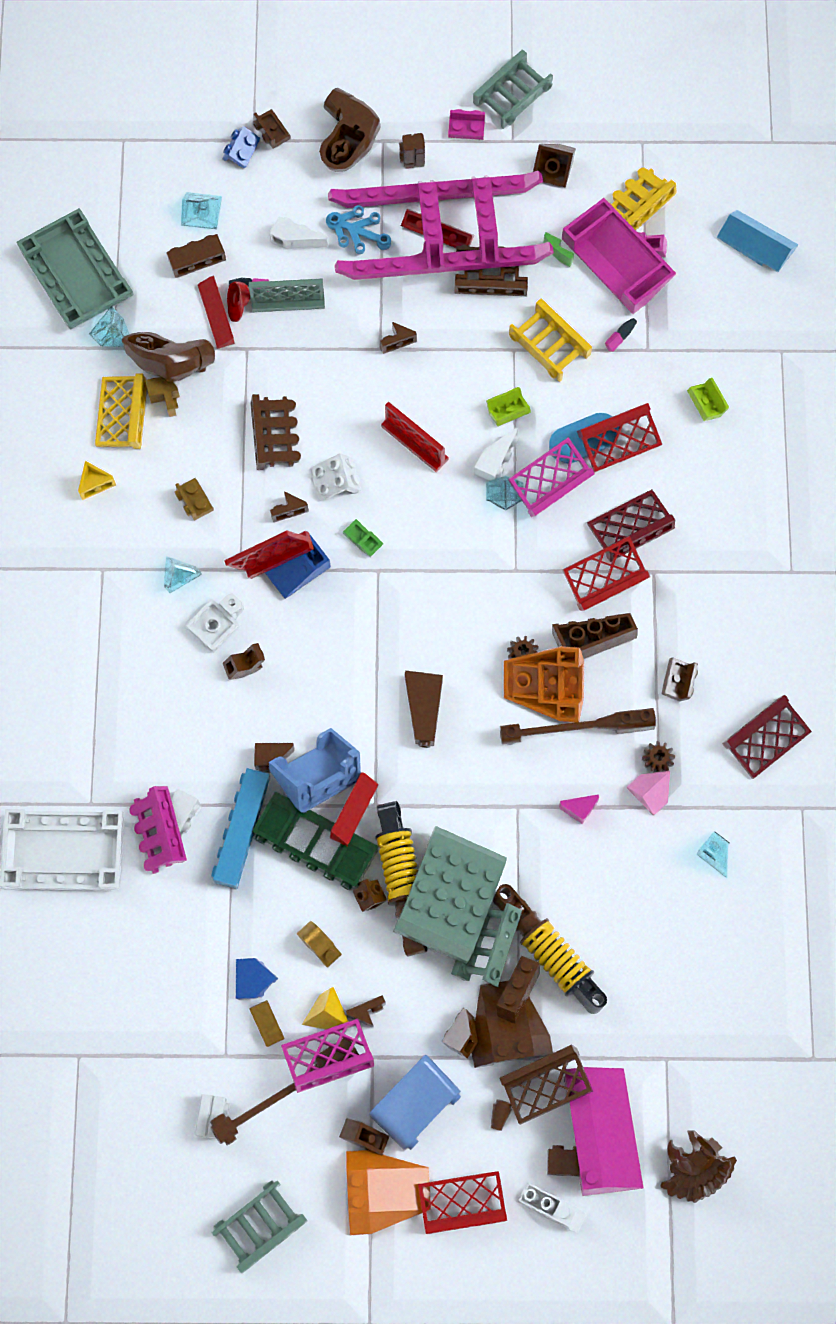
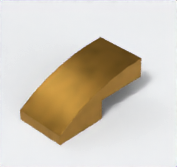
[249,1000,285,1047]

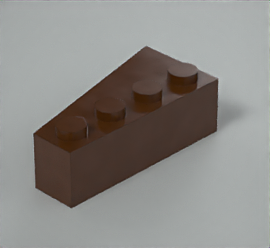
[552,613,638,659]

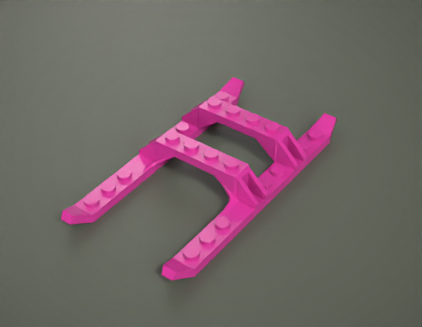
[328,171,554,280]

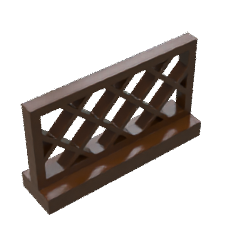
[499,1044,593,1125]

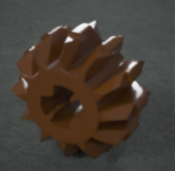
[507,636,539,659]
[642,741,675,773]

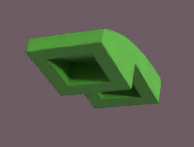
[543,232,574,267]
[342,519,384,557]

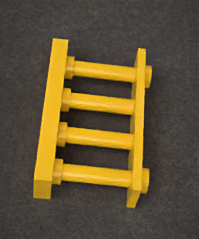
[509,298,592,382]

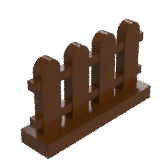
[250,394,301,470]

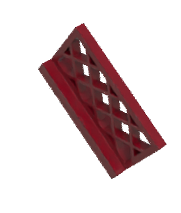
[587,489,676,562]
[722,694,812,779]

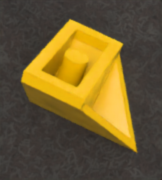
[78,460,116,500]
[302,987,348,1030]

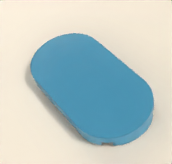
[549,413,619,464]

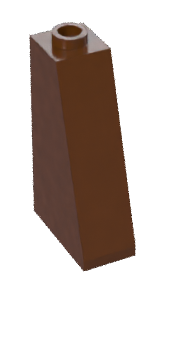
[404,670,443,748]

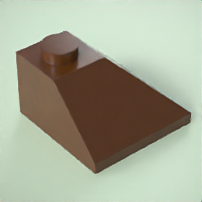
[533,144,576,188]

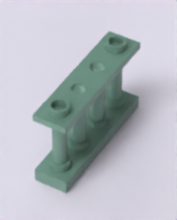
[473,49,553,129]
[451,903,522,987]
[211,1180,308,1274]

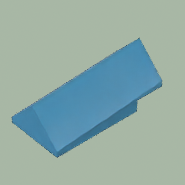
[717,210,799,272]

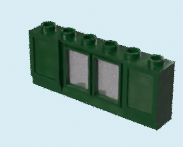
[252,791,379,891]

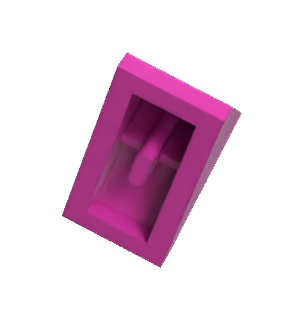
[559,794,599,824]

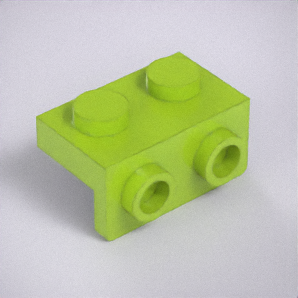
[687,377,729,421]
[486,387,531,427]

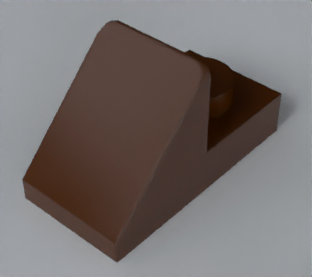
[380,322,417,354]
[270,491,309,523]
[346,995,386,1028]

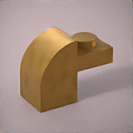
[145,377,180,417]
[296,920,342,968]

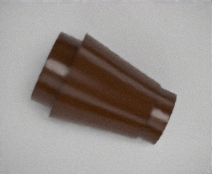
[490,1099,512,1131]

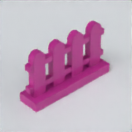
[129,786,187,874]

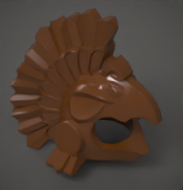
[660,1130,737,1203]

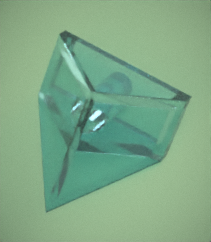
[89,306,129,347]
[486,476,524,511]
[163,556,202,594]
[696,831,730,878]

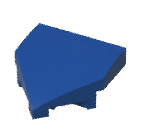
[235,958,279,1000]

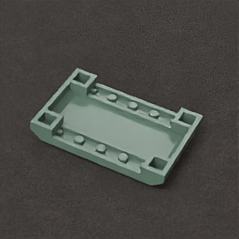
[16,208,134,330]
[393,826,507,964]

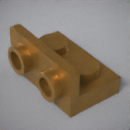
[174,477,214,521]

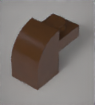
[222,643,265,680]

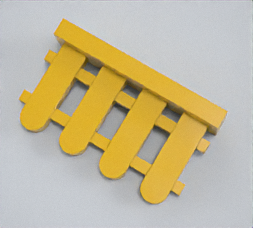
[610,167,677,230]

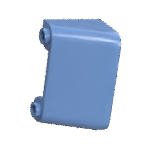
[269,728,361,812]
[369,1055,461,1151]

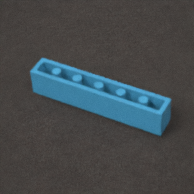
[211,768,270,889]

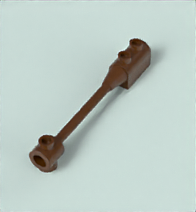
[499,708,656,745]
[210,1038,359,1146]

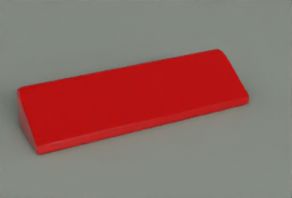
[400,209,475,248]
[197,275,235,349]
[330,772,379,846]

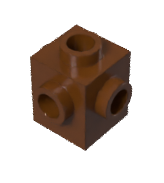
[352,879,387,912]

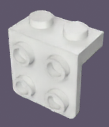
[311,453,361,501]

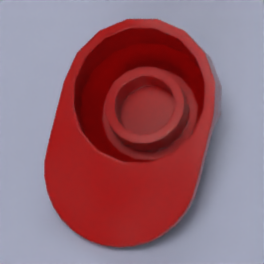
[227,282,251,322]

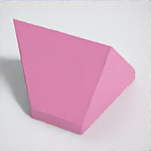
[627,771,670,816]

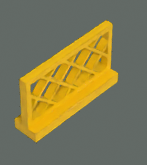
[95,373,147,449]

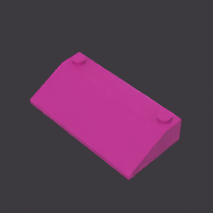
[562,198,676,314]
[564,1067,644,1196]

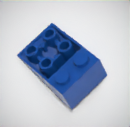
[265,531,331,599]

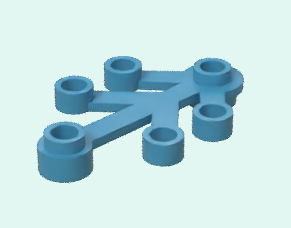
[326,205,391,254]

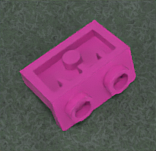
[448,109,485,140]

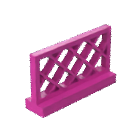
[508,437,595,517]
[281,1019,374,1093]

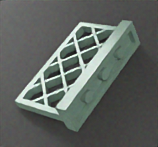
[249,278,325,313]

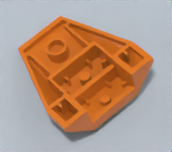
[504,646,584,722]
[346,1150,431,1235]

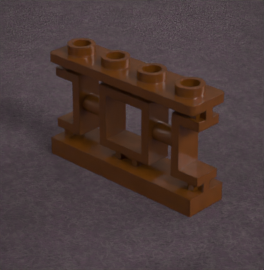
[454,245,528,297]

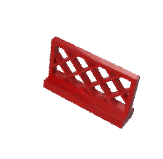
[381,401,449,473]
[577,403,663,472]
[224,530,314,579]
[562,536,650,611]
[418,1171,508,1234]

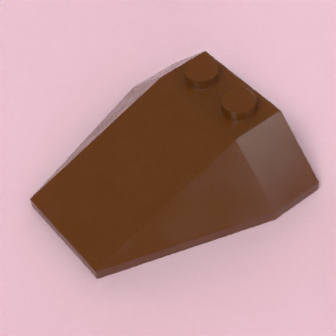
[472,980,553,1068]

